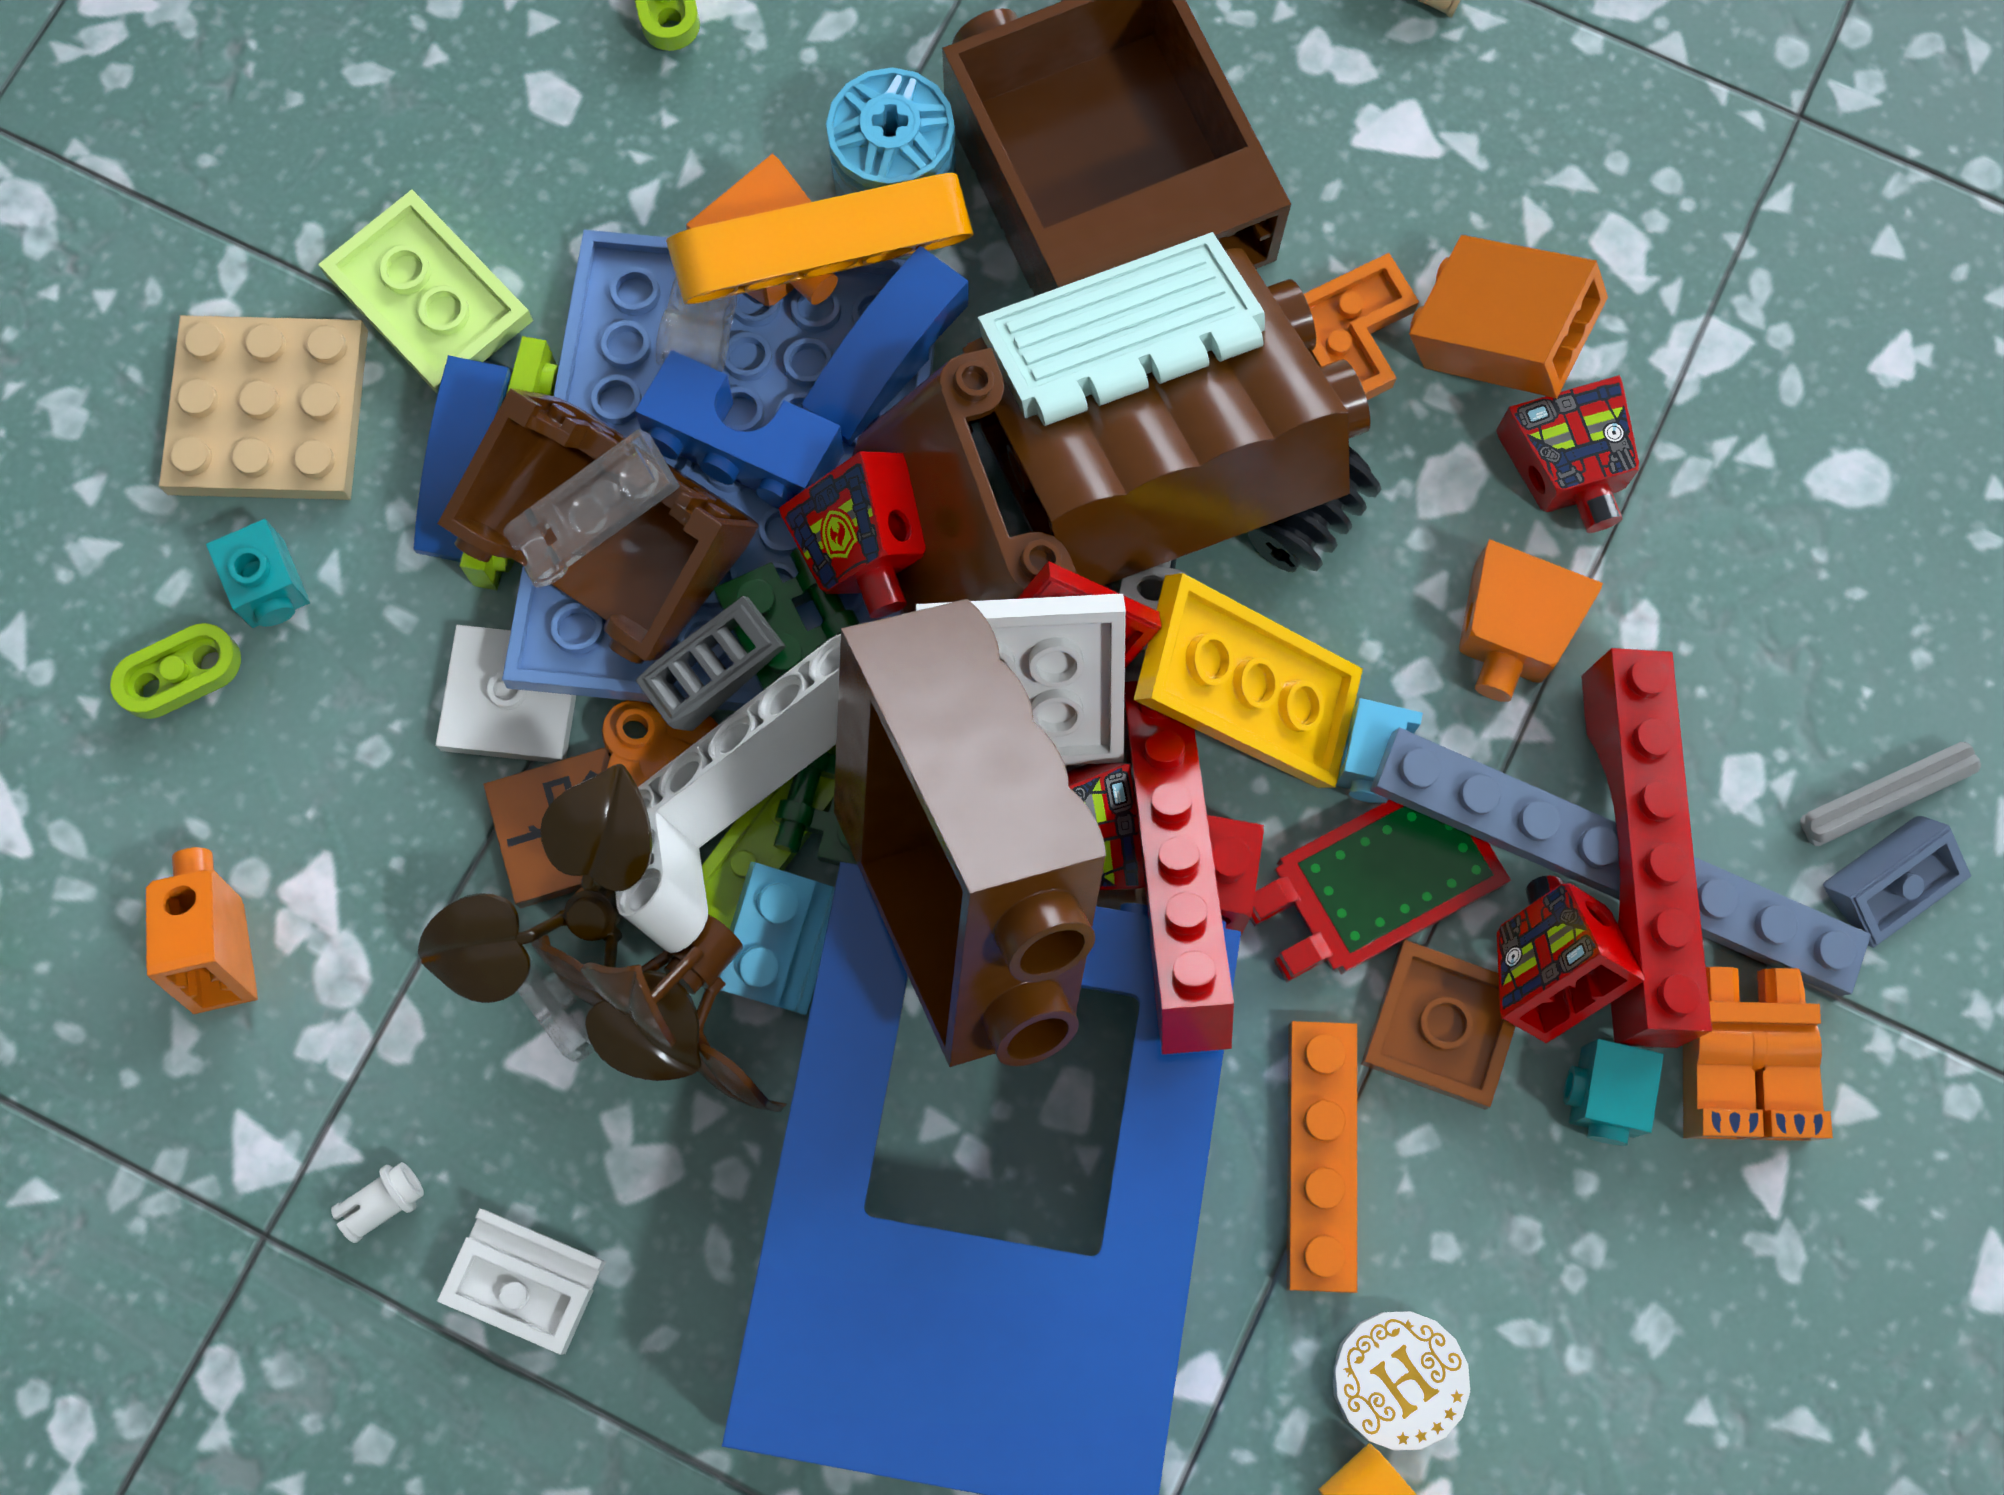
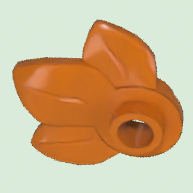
[602,700,718,787]

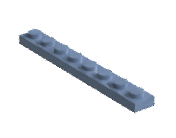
[1370,727,1871,996]

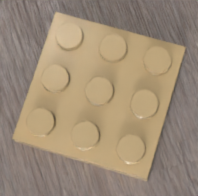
[159,315,368,500]

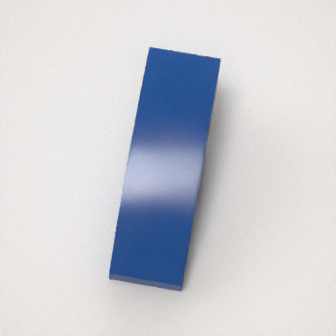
[802,246,969,446]
[413,355,512,562]

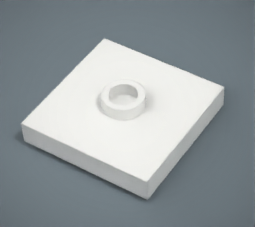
[435,625,576,763]

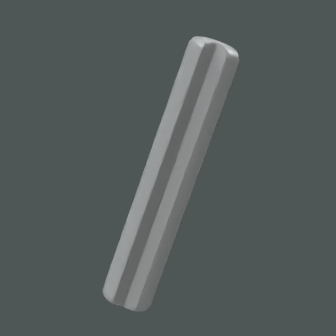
[1800,742,1981,846]

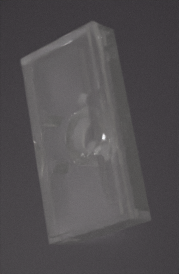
[517,947,595,1063]

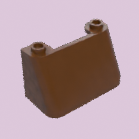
[852,348,1077,614]
[437,388,759,664]

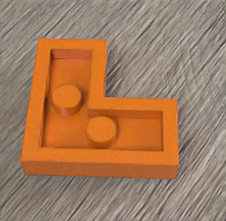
[1304,253,1419,400]

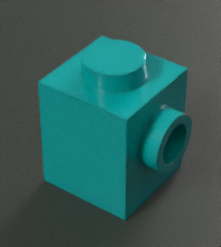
[206,519,311,628]
[1563,1039,1664,1146]

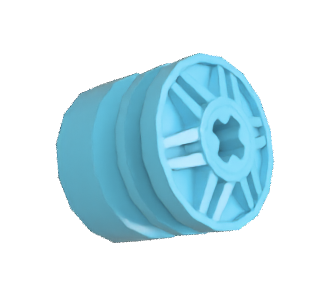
[826,67,956,196]

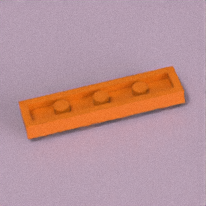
[1287,1021,1357,1293]

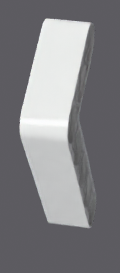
[615,634,841,953]

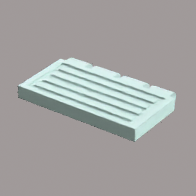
[978,232,1265,426]

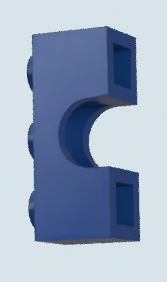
[635,350,844,509]

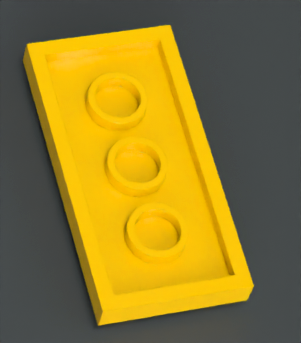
[1134,573,1363,788]

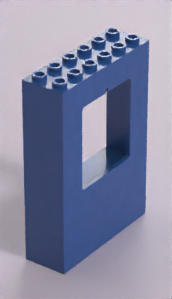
[722,862,1241,1495]

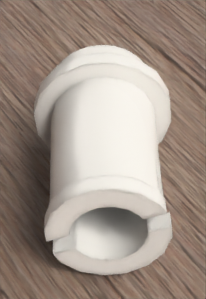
[331,1162,424,1243]

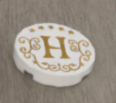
[1333,1311,1470,1451]

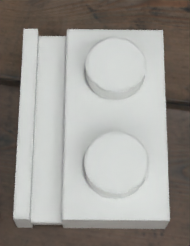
[437,1208,606,1355]

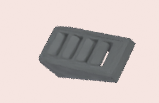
[636,596,786,731]

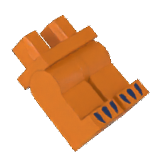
[1683,967,1833,1141]

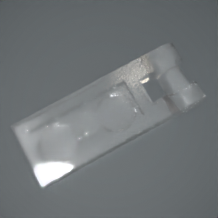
[504,429,680,587]

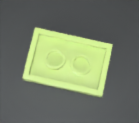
[318,189,533,394]

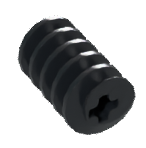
[1248,446,1382,572]

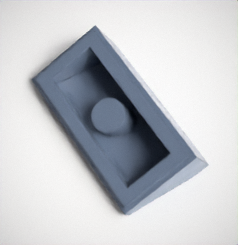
[1823,816,1971,948]

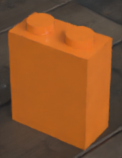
[1409,235,1608,398]

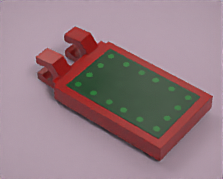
[1250,800,1511,983]

